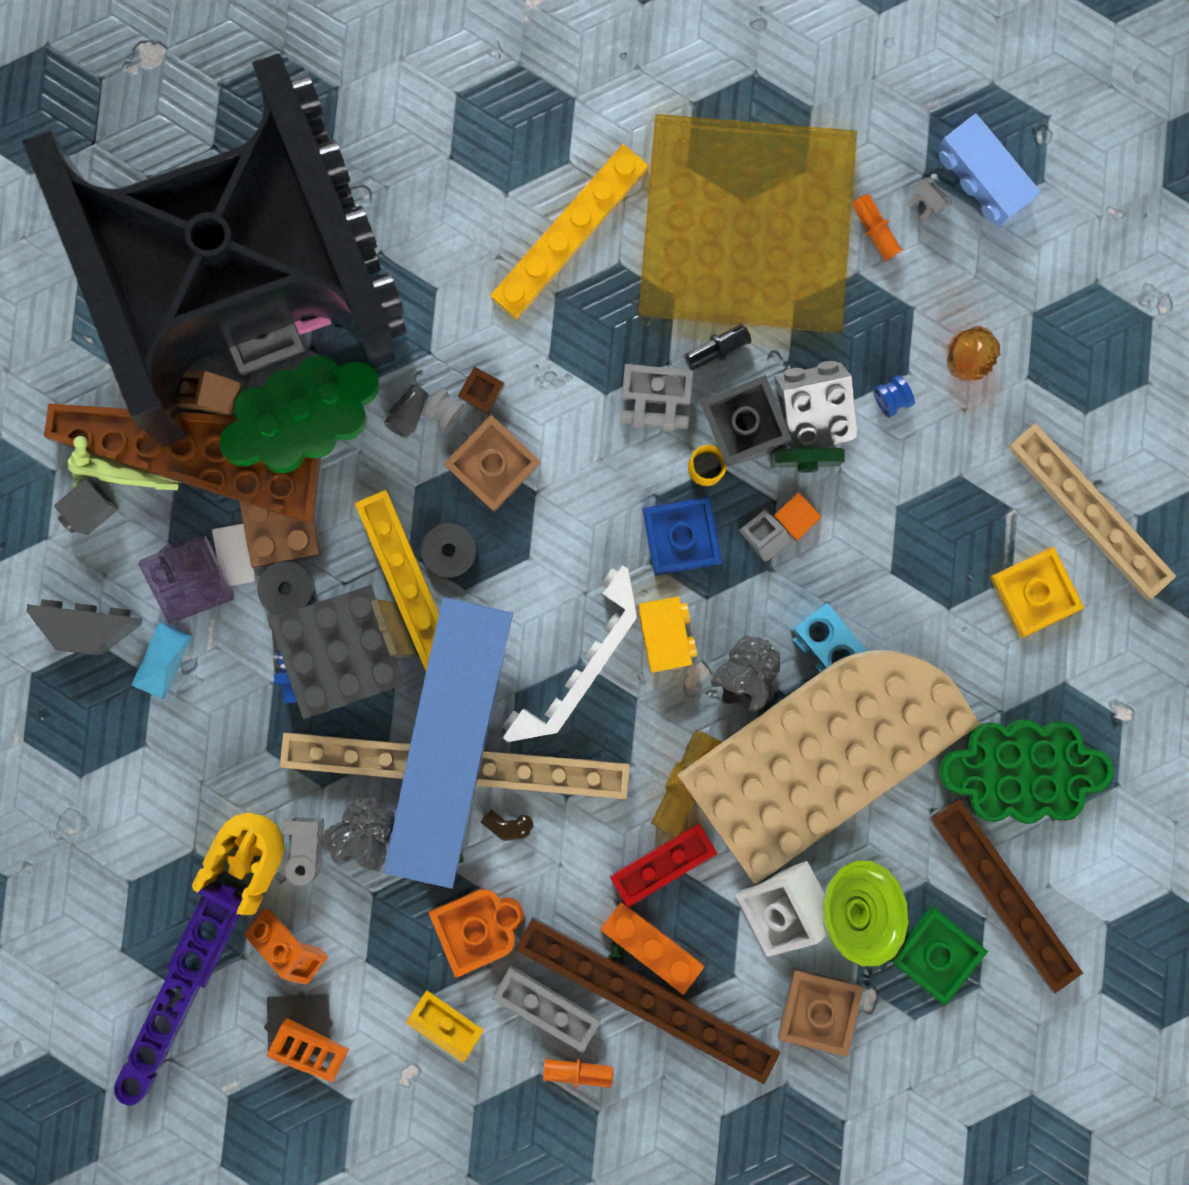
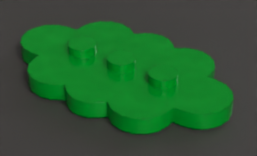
[219,355,380,473]
[937,719,1114,824]

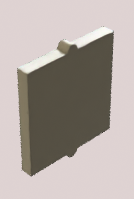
[371,599,419,658]

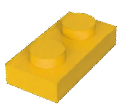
[405,990,484,1063]

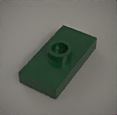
[771,448,845,473]

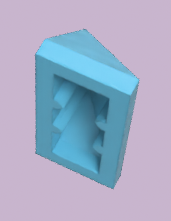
[131,622,192,699]

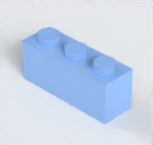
[936,113,1041,228]

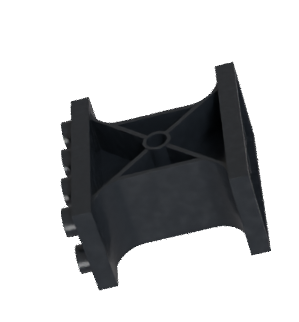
[22,52,407,448]

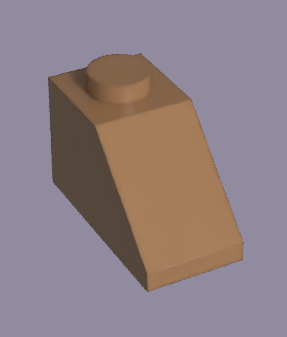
[177,370,241,416]

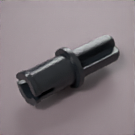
[684,323,752,370]

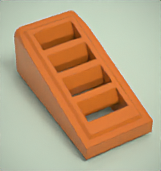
[266,1018,349,1083]

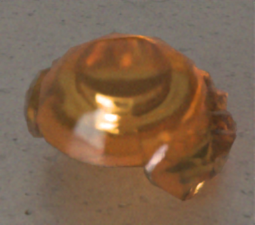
[947,326,1001,381]

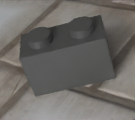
[700,375,792,467]

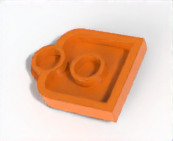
[428,888,524,978]

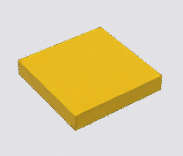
[990,546,1085,638]

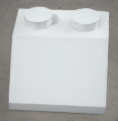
[735,861,828,957]

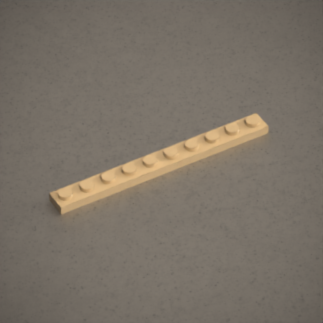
[280,732,630,799]

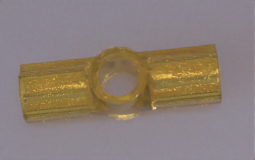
[650,729,722,837]

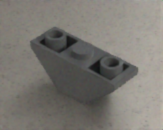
[26,599,142,655]

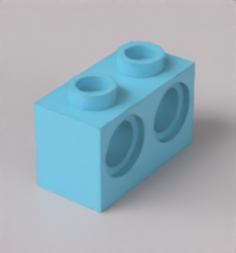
[791,603,867,674]

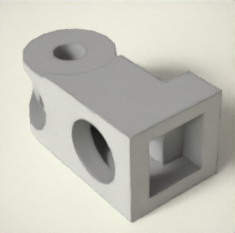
[282,816,324,886]

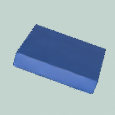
[642,496,722,576]

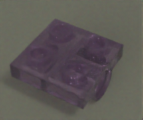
[138,535,235,624]

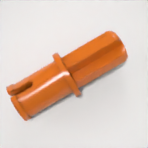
[852,194,903,262]
[543,1058,614,1088]

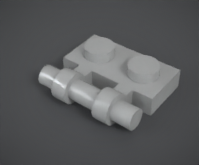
[619,364,693,432]

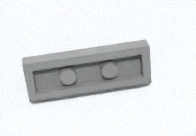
[492,965,601,1053]

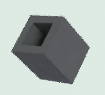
[54,479,119,535]

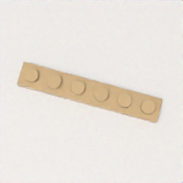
[1007,423,1176,600]

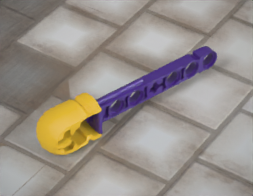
[114,813,285,1106]

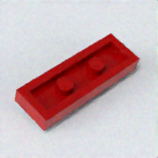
[610,822,718,908]

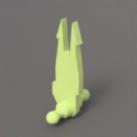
[68,436,181,490]

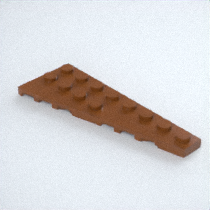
[44,403,321,523]

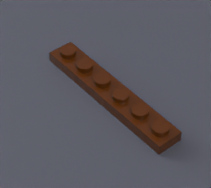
[929,798,1083,994]

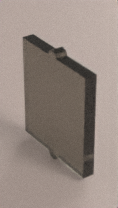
[264,994,333,1055]

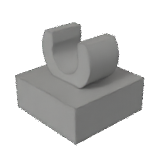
[907,177,952,221]

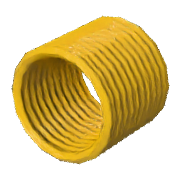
[688,445,727,486]

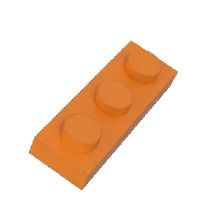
[600,900,704,995]

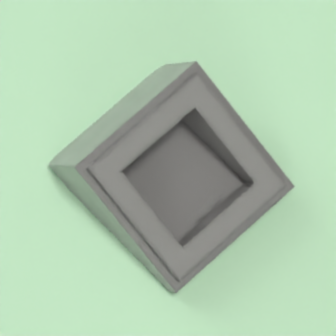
[739,509,790,562]

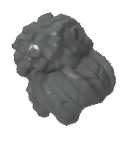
[710,635,780,712]
[321,797,395,871]

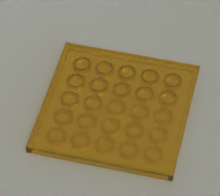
[638,114,857,333]

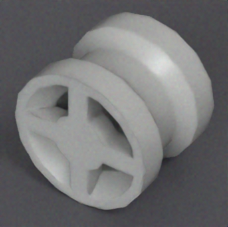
[423,388,465,432]

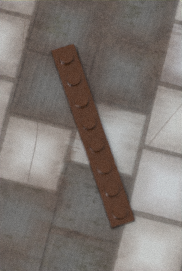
[516,917,780,1084]

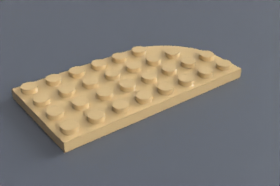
[677,650,980,885]

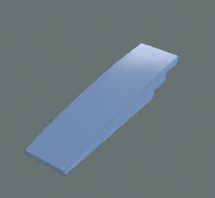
[384,597,513,889]

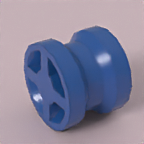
[873,375,915,418]

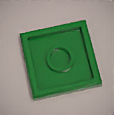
[889,905,989,1006]

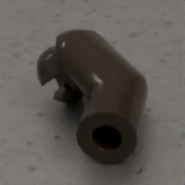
[480,809,534,841]

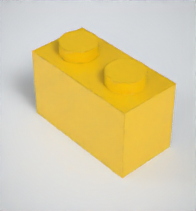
[637,596,697,673]

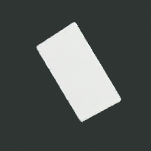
[212,524,256,588]

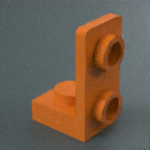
[245,908,328,985]

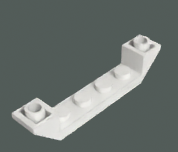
[502,565,637,742]

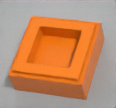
[773,492,822,541]

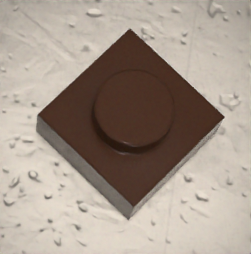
[458,366,505,415]

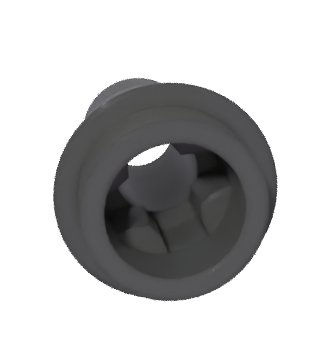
[384,385,429,438]

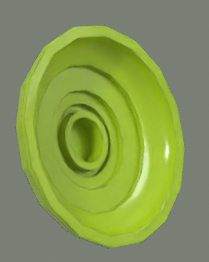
[822,861,909,966]

